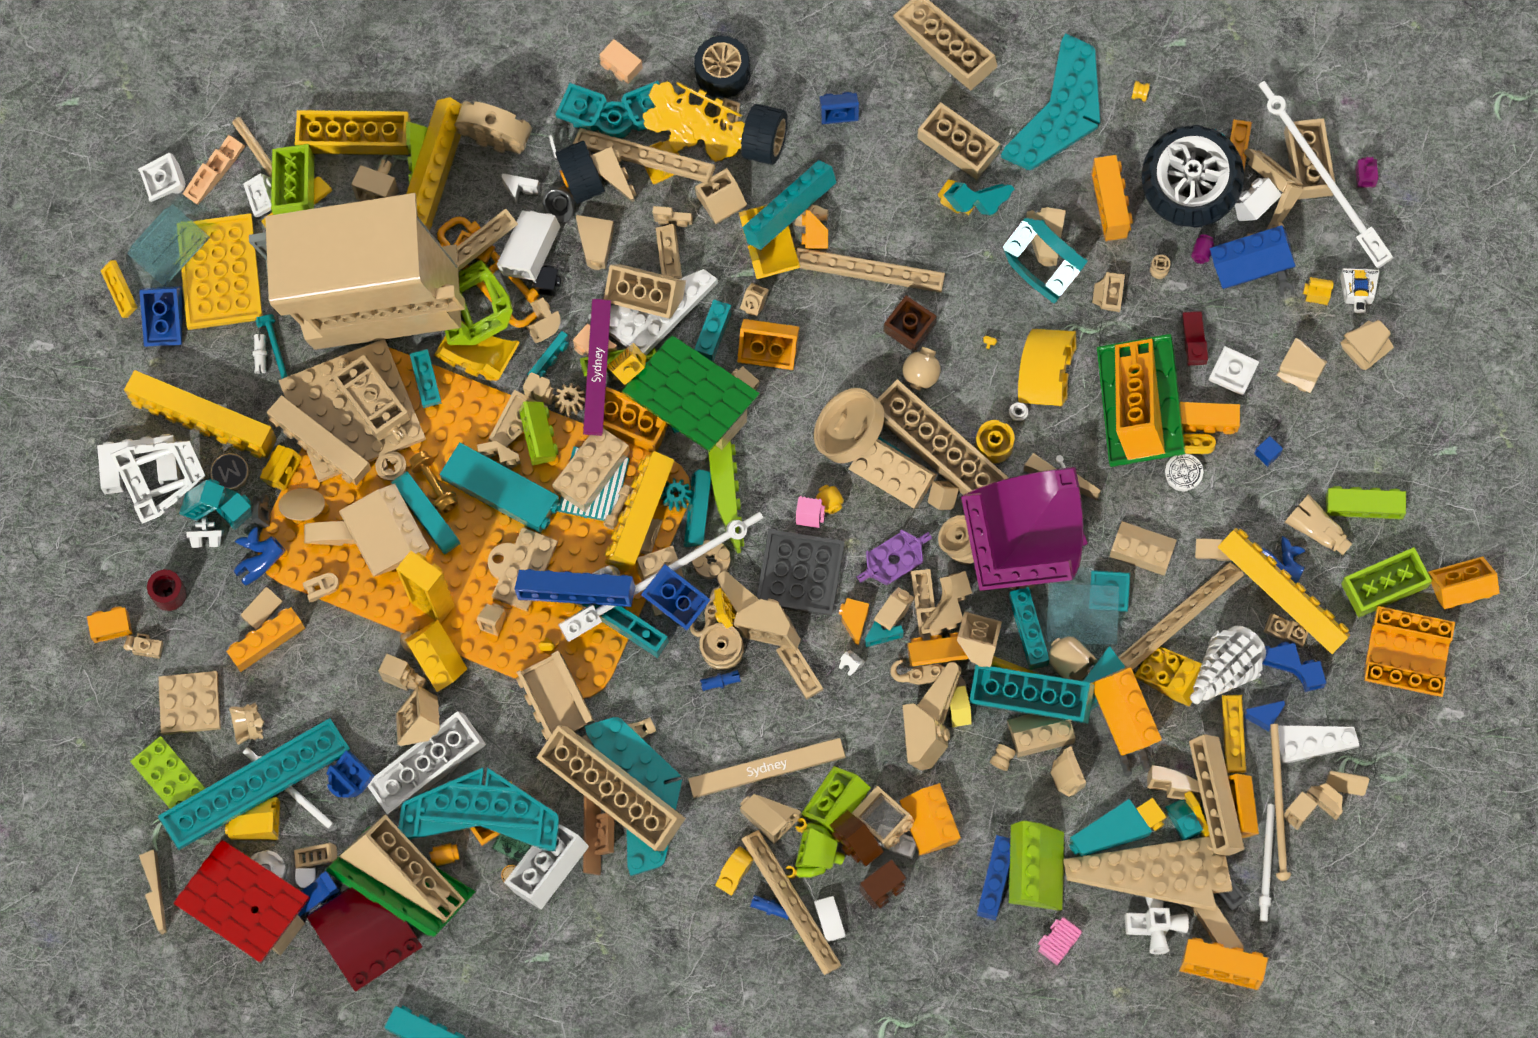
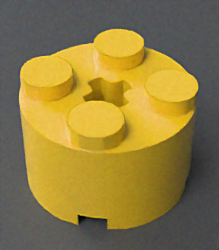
[975,420,1015,463]

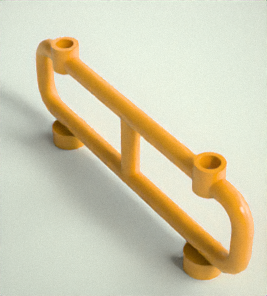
[437,216,540,328]

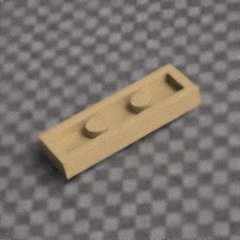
[656,224,682,279]
[776,646,823,700]

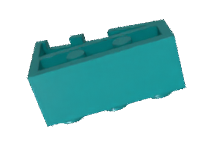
[215,488,252,530]
[1084,646,1126,710]

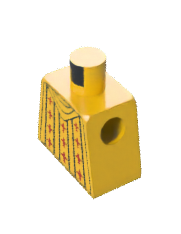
[607,343,646,385]

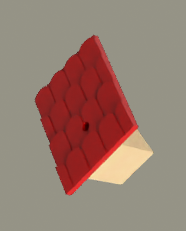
[173,839,310,963]

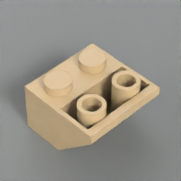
[695,168,747,225]

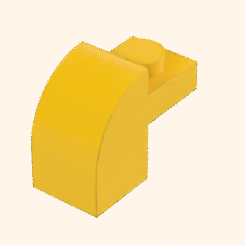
[715,846,754,896]

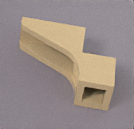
[921,571,972,636]

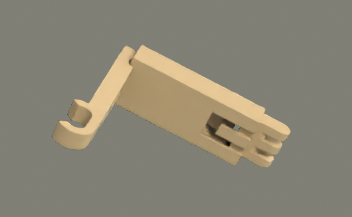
[1245,149,1304,230]

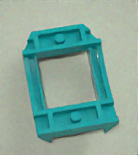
[1003,218,1088,304]

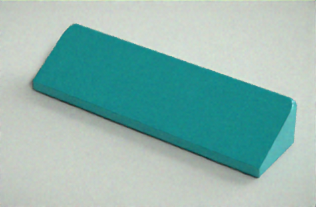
[683,469,711,547]

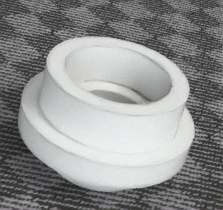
[1009,402,1028,421]

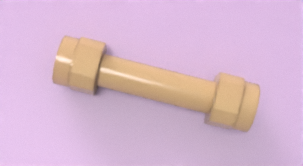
[604,485,633,529]

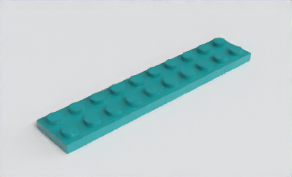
[158,718,350,851]

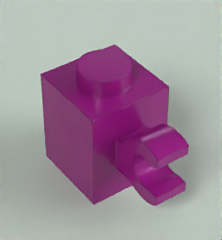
[1355,157,1378,188]

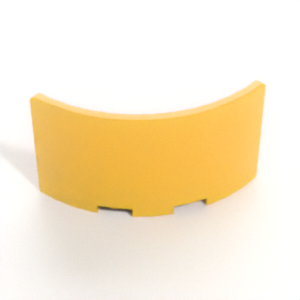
[739,205,800,279]
[434,320,520,381]
[1018,329,1077,406]

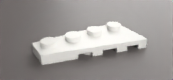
[1278,725,1360,764]

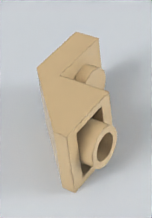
[477,441,521,469]

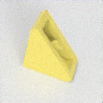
[949,685,972,727]

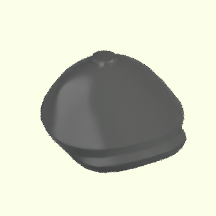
[542,186,575,223]

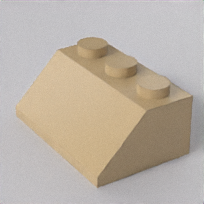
[1110,521,1177,576]
[957,611,1002,667]
[396,686,440,746]
[1007,714,1076,758]

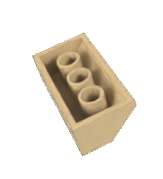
[603,264,686,319]

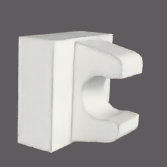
[839,650,865,676]

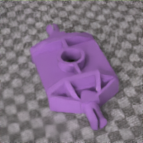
[856,530,932,585]

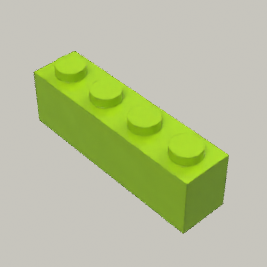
[1326,486,1406,519]

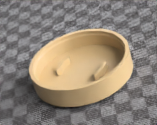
[814,388,884,463]

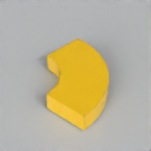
[1184,791,1210,838]

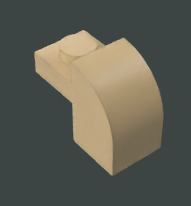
[527,297,560,343]

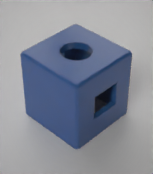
[1254,436,1283,467]

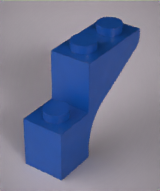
[1262,642,1326,692]

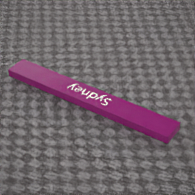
[583,299,611,436]

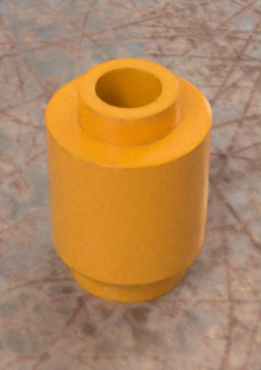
[430,843,460,866]

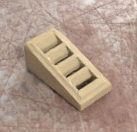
[294,843,337,869]

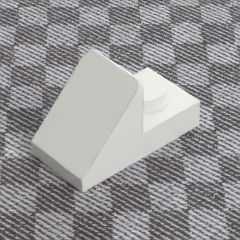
[501,173,540,204]

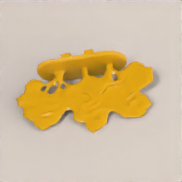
[643,81,745,162]

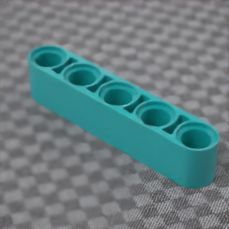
[391,471,461,555]

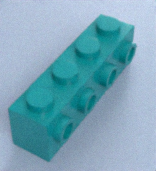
[179,479,225,521]

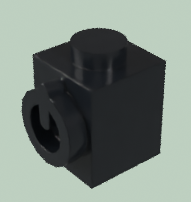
[532,265,561,296]

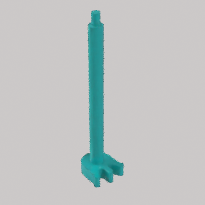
[255,314,288,379]

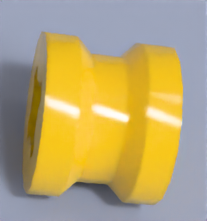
[1131,81,1150,102]

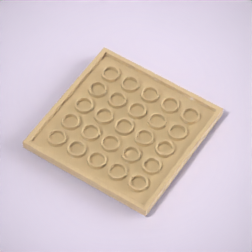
[278,339,426,482]

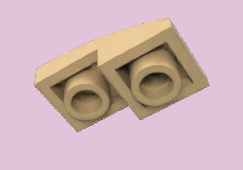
[1195,539,1232,561]
[1264,614,1308,647]

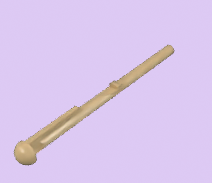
[1270,724,1291,881]

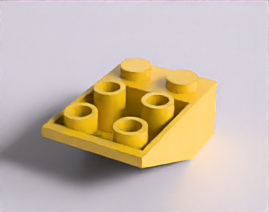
[1134,646,1202,707]

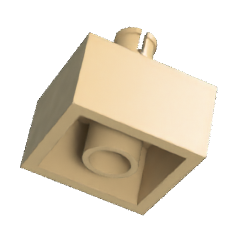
[351,159,399,201]

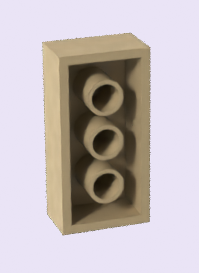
[917,102,1000,180]
[1284,118,1335,200]
[552,428,630,512]
[849,439,937,508]

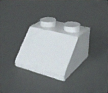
[1235,178,1282,221]

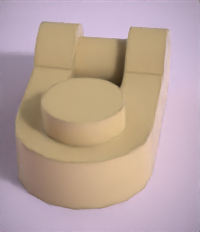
[303,573,339,602]

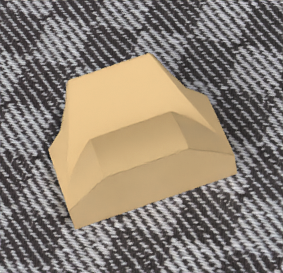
[1092,272,1125,312]
[1307,783,1343,820]

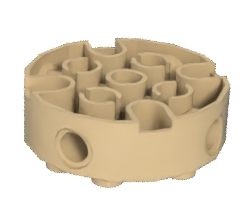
[455,101,532,154]

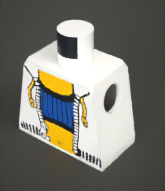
[1340,268,1379,313]

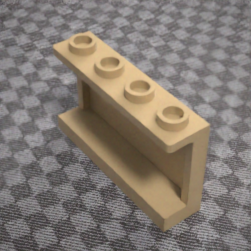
[516,651,595,740]

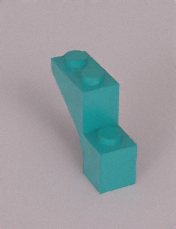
[944,182,1015,215]

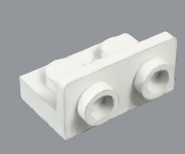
[243,174,272,218]

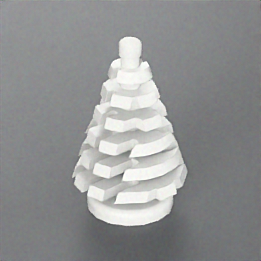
[1190,626,1266,704]

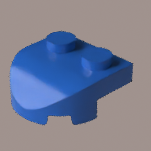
[327,750,375,798]

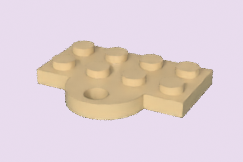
[488,527,558,612]

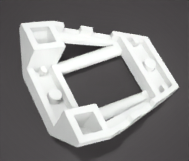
[110,441,205,524]

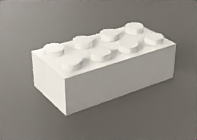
[504,824,589,910]

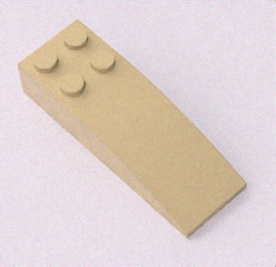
[893,0,997,91]

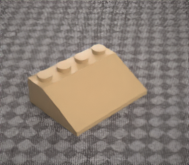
[339,484,429,577]

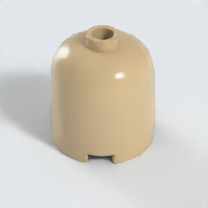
[1048,636,1098,681]

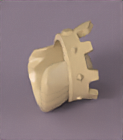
[229,702,264,745]

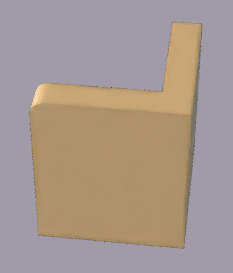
[928,481,959,510]

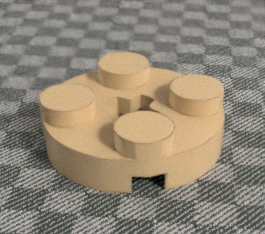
[692,540,731,579]

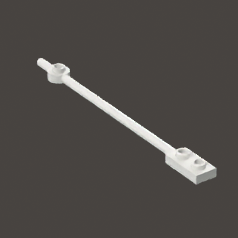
[1259,81,1394,269]
[558,512,763,642]

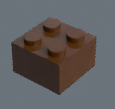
[883,295,937,352]
[830,810,884,867]
[860,859,906,910]

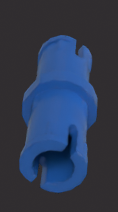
[700,670,741,691]
[750,895,789,920]

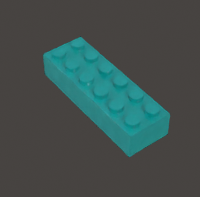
[969,665,1095,723]

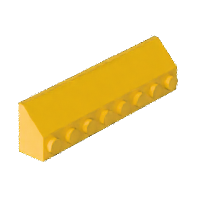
[406,97,462,231]

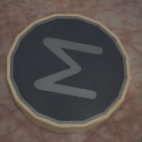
[210,453,249,490]

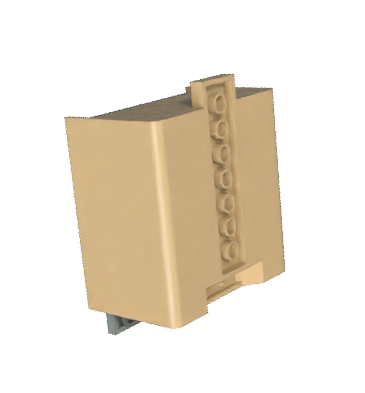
[249,193,465,350]

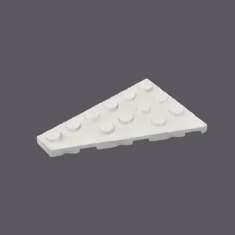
[588,269,718,355]

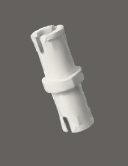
[253,334,267,374]

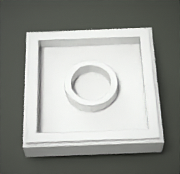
[1209,346,1259,396]

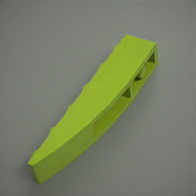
[709,441,744,553]

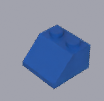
[820,92,859,124]

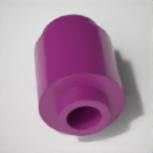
[1191,234,1214,264]

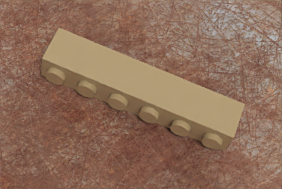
[267,395,371,486]
[1189,734,1244,856]

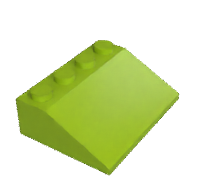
[1009,821,1064,911]

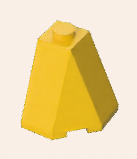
[225,797,280,840]

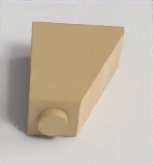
[576,215,614,270]

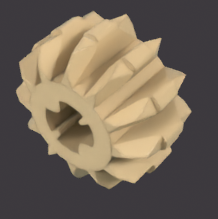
[554,383,585,416]

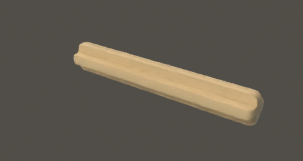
[232,117,272,178]

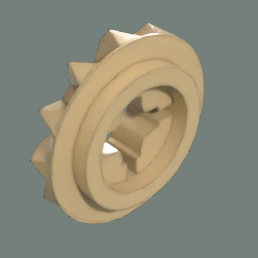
[375,451,406,481]

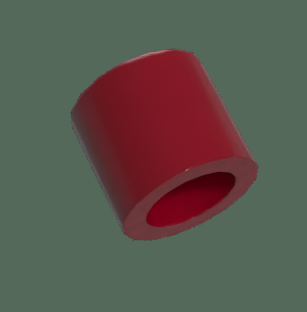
[147,569,187,611]

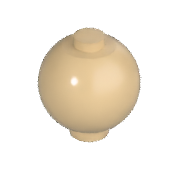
[903,347,941,391]

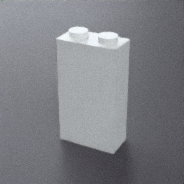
[497,210,561,281]

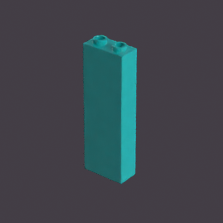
[440,442,560,533]

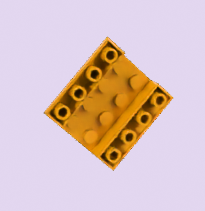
[1364,606,1455,697]

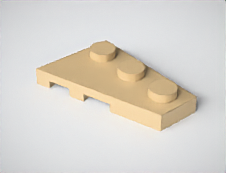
[488,390,548,447]

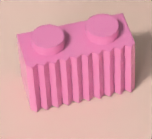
[796,496,825,528]
[1038,917,1083,966]

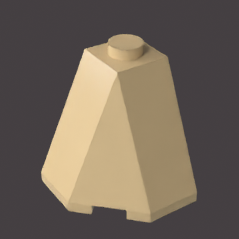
[1026,207,1066,267]
[740,794,802,844]

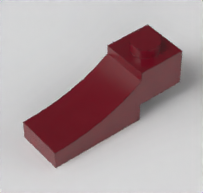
[1182,311,1208,366]

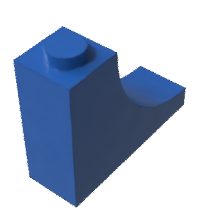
[298,871,340,918]

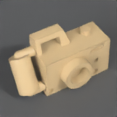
[123,633,163,659]

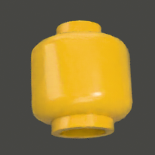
[816,485,844,515]

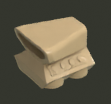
[1340,320,1394,370]
[1276,338,1327,393]

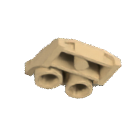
[1050,747,1086,797]

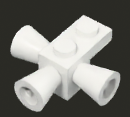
[1125,897,1189,954]

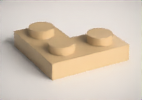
[653,206,693,227]

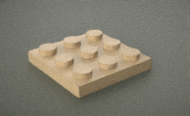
[158,671,221,735]

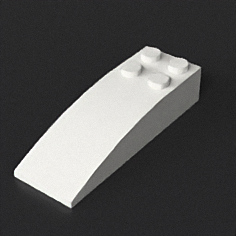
[367,711,486,815]

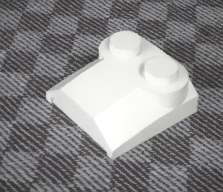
[138,152,185,202]

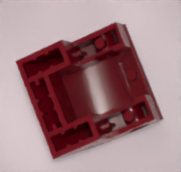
[306,887,423,992]

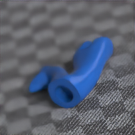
[234,527,286,586]
[1262,536,1305,583]

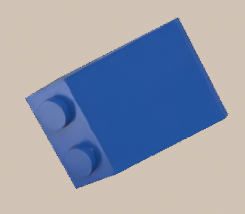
[139,286,183,347]
[641,564,711,630]

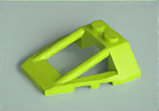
[445,260,513,345]

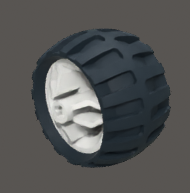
[1142,125,1244,228]

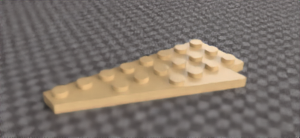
[1063,836,1232,911]

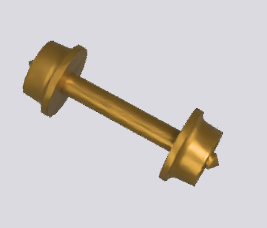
[409,451,458,514]

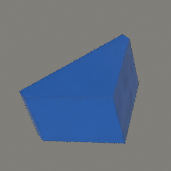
[1244,701,1285,732]

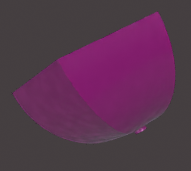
[961,467,1083,591]

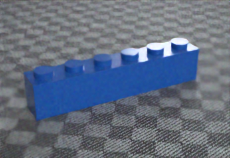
[514,569,636,607]

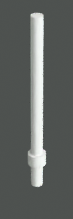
[243,747,334,829]
[1259,804,1275,922]

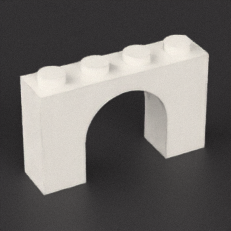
[97,434,180,494]

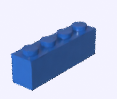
[976,835,1010,921]

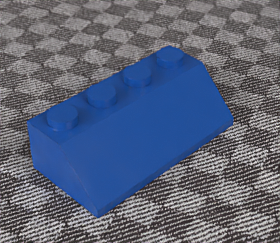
[1210,225,1296,289]

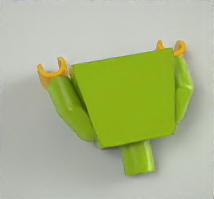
[785,818,845,879]

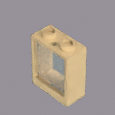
[852,786,915,850]

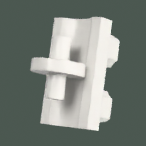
[186,516,224,548]

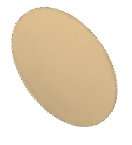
[278,488,325,520]

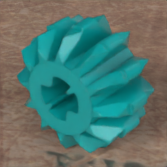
[660,478,693,512]

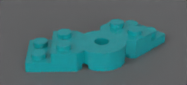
[555,81,660,139]

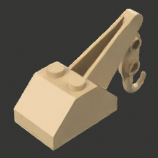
[690,571,801,650]
[890,660,962,770]

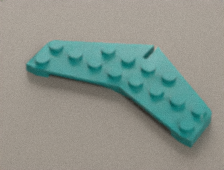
[1001,33,1100,170]
[585,717,682,877]
[398,767,559,851]

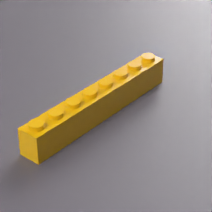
[1218,528,1350,654]

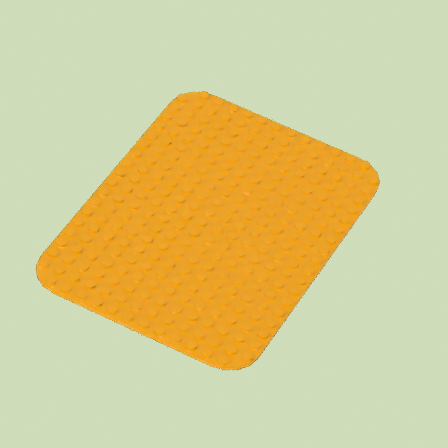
[257,347,691,699]

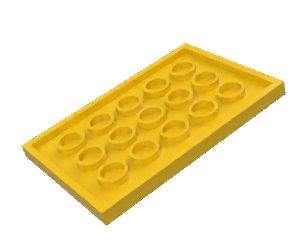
[177,213,263,330]

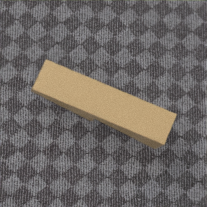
[1023,453,1101,500]
[910,569,939,641]
[139,849,167,934]

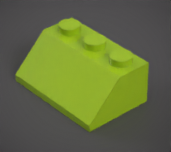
[519,401,558,465]
[802,766,871,833]

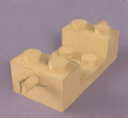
[332,355,410,442]

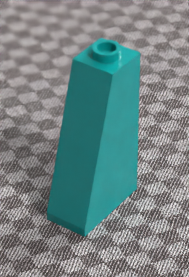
[1069,799,1152,857]

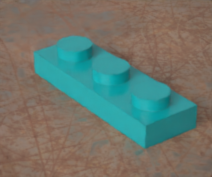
[527,331,569,378]
[409,349,442,408]

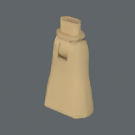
[1285,494,1352,555]

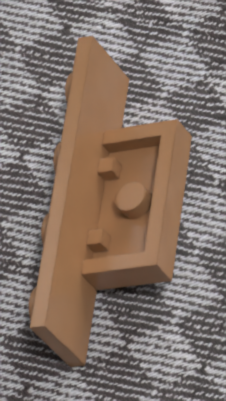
[583,795,615,875]

